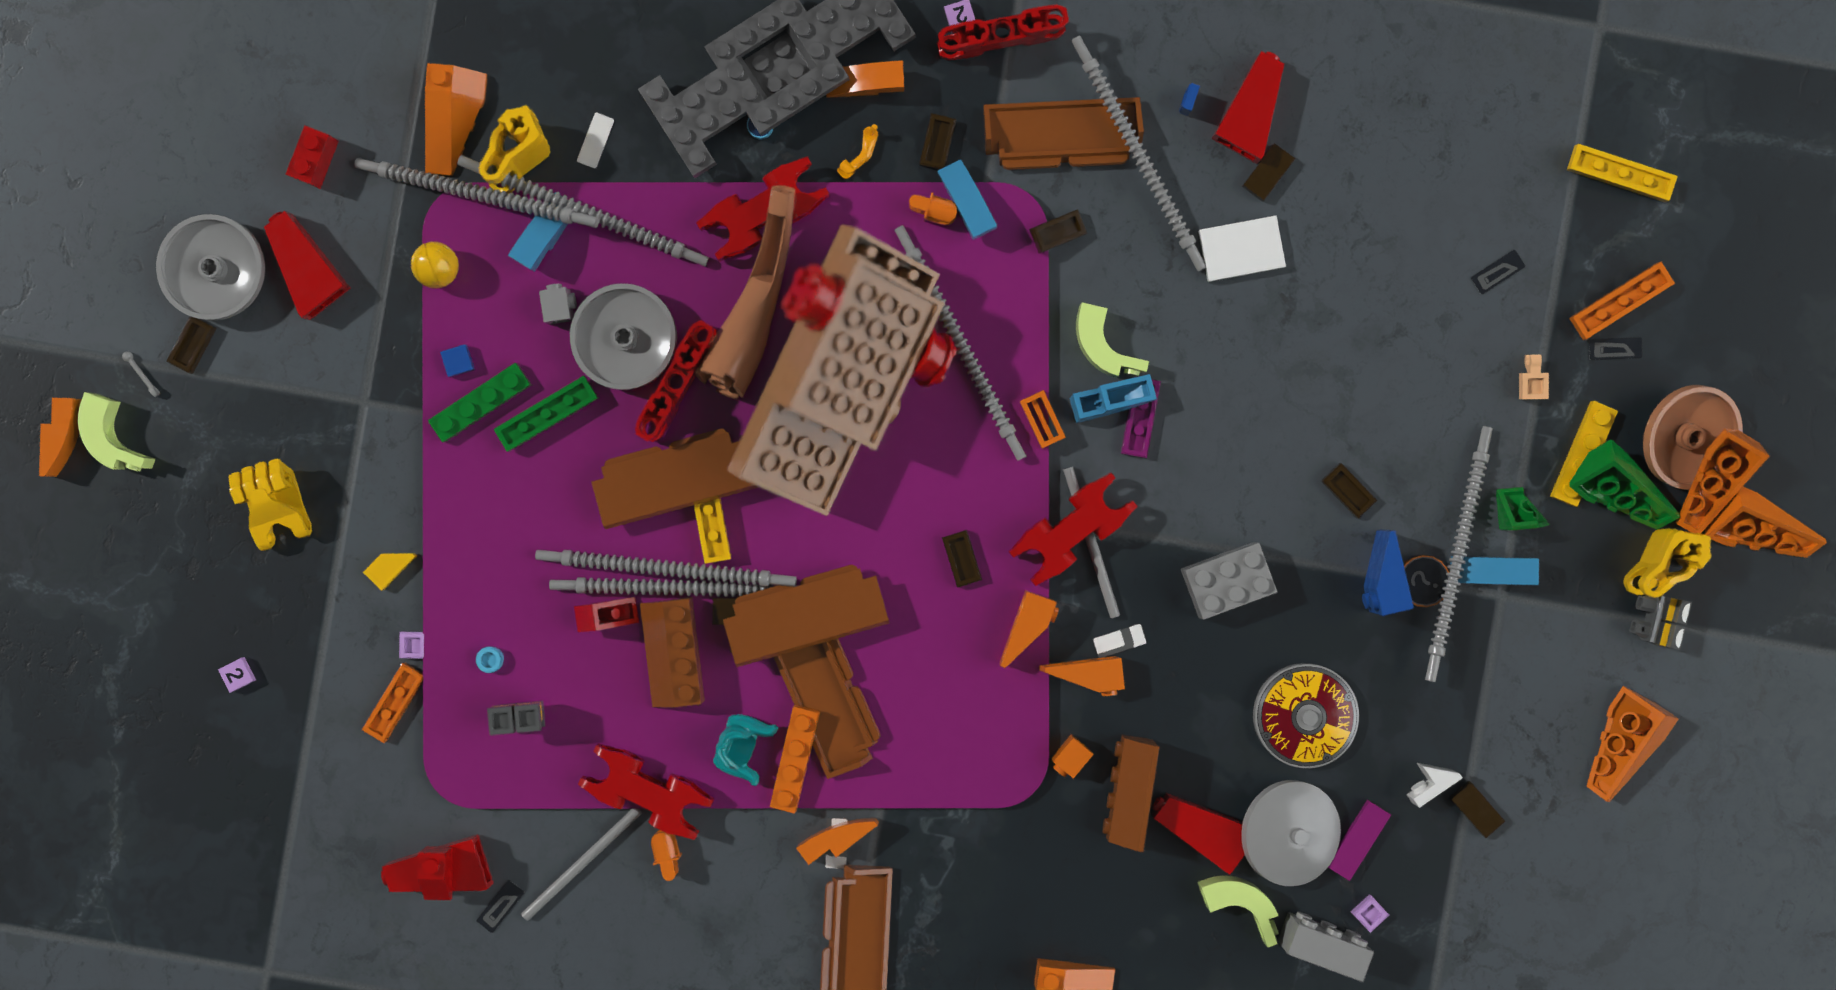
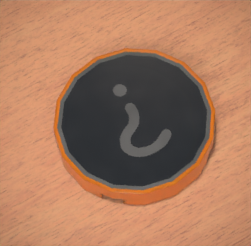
[1403,555,1449,607]

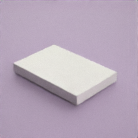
[1198,216,1286,282]

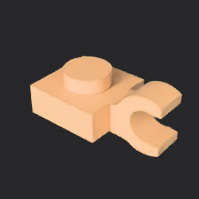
[1519,355,1549,399]

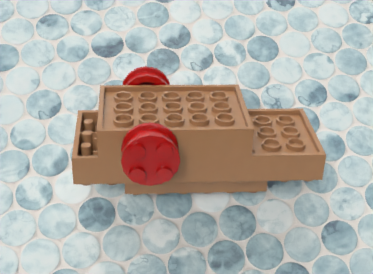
[727,224,957,516]

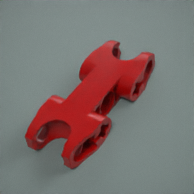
[937,5,1069,60]
[696,157,830,262]
[635,320,717,442]
[1008,472,1138,586]
[578,743,715,840]

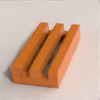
[1019,390,1066,449]

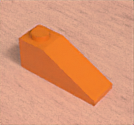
[999,590,1059,668]
[1039,656,1125,696]
[1034,958,1115,990]

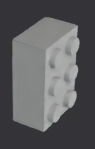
[1181,542,1277,620]
[1278,911,1374,982]

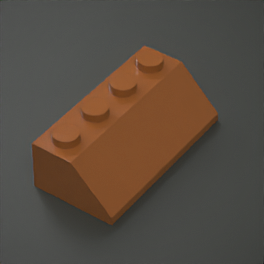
[640,597,705,707]
[1103,735,1159,852]

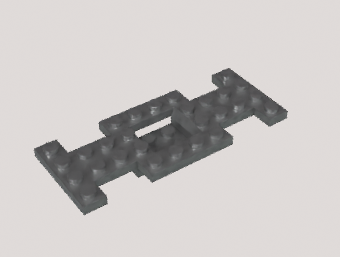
[638,0,916,178]

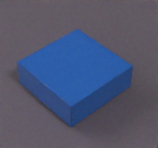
[1179,83,1200,116]
[440,344,475,377]

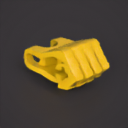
[479,106,550,194]
[229,458,312,551]
[1623,528,1711,598]

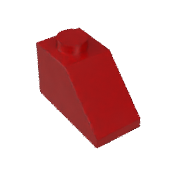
[574,597,639,632]
[418,846,453,900]

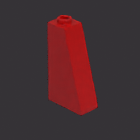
[1212,51,1284,164]
[264,211,351,320]
[1151,793,1245,875]
[381,834,494,892]

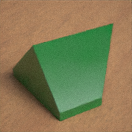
[1496,487,1550,530]

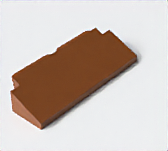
[984,97,1144,170]
[591,429,758,530]
[723,565,889,667]
[774,638,880,779]
[820,865,893,990]

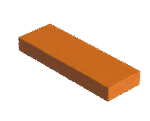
[362,662,423,743]

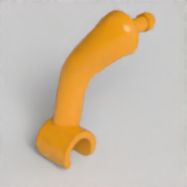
[837,124,878,179]

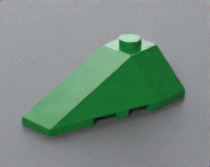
[1569,439,1680,530]

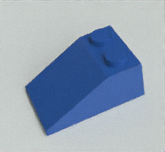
[1362,529,1414,616]

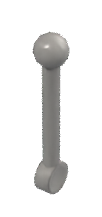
[122,351,160,397]

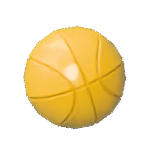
[411,241,459,288]

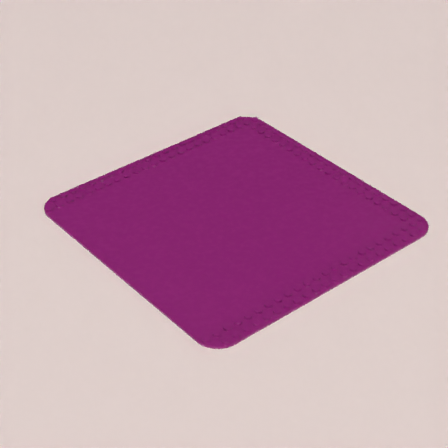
[422,182,1049,809]

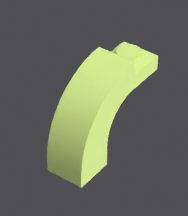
[1076,302,1149,377]
[78,392,155,472]
[1198,876,1279,947]

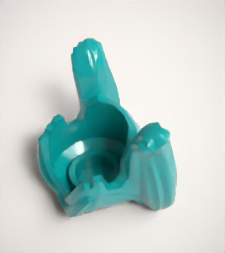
[713,714,778,786]

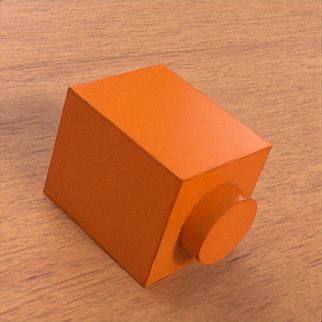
[1052,734,1094,779]

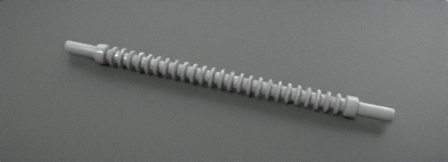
[1071,35,1206,271]
[457,155,709,267]
[354,158,599,228]
[894,225,1026,461]
[1425,426,1493,682]
[535,550,797,587]
[549,577,799,597]

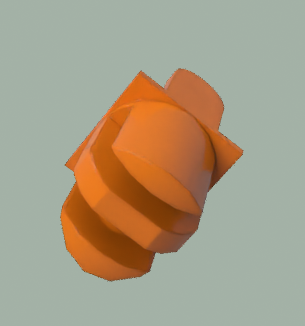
[909,192,957,225]
[651,830,682,881]

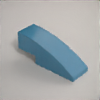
[937,159,997,240]
[508,192,567,272]
[1070,374,1157,423]
[1451,556,1539,585]

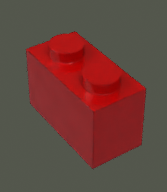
[285,125,339,189]

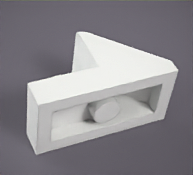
[1407,763,1462,808]

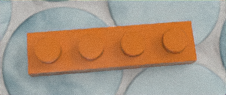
[1569,262,1675,340]
[770,705,820,814]

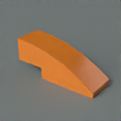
[826,61,904,98]
[39,398,82,477]
[796,818,879,865]

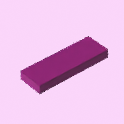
[1120,377,1161,458]
[1328,800,1391,881]

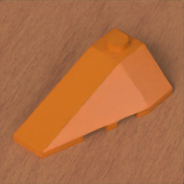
[425,63,487,176]
[1676,428,1769,534]
[1704,486,1827,558]
[1586,686,1679,802]

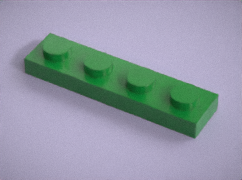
[428,363,532,443]
[494,376,599,452]

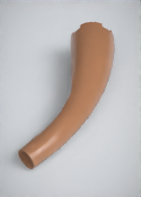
[695,185,795,399]

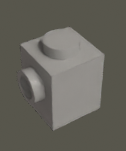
[539,284,577,325]

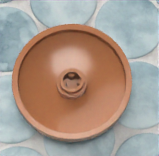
[1643,385,1743,490]

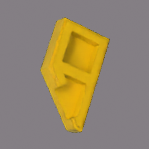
[363,553,417,591]

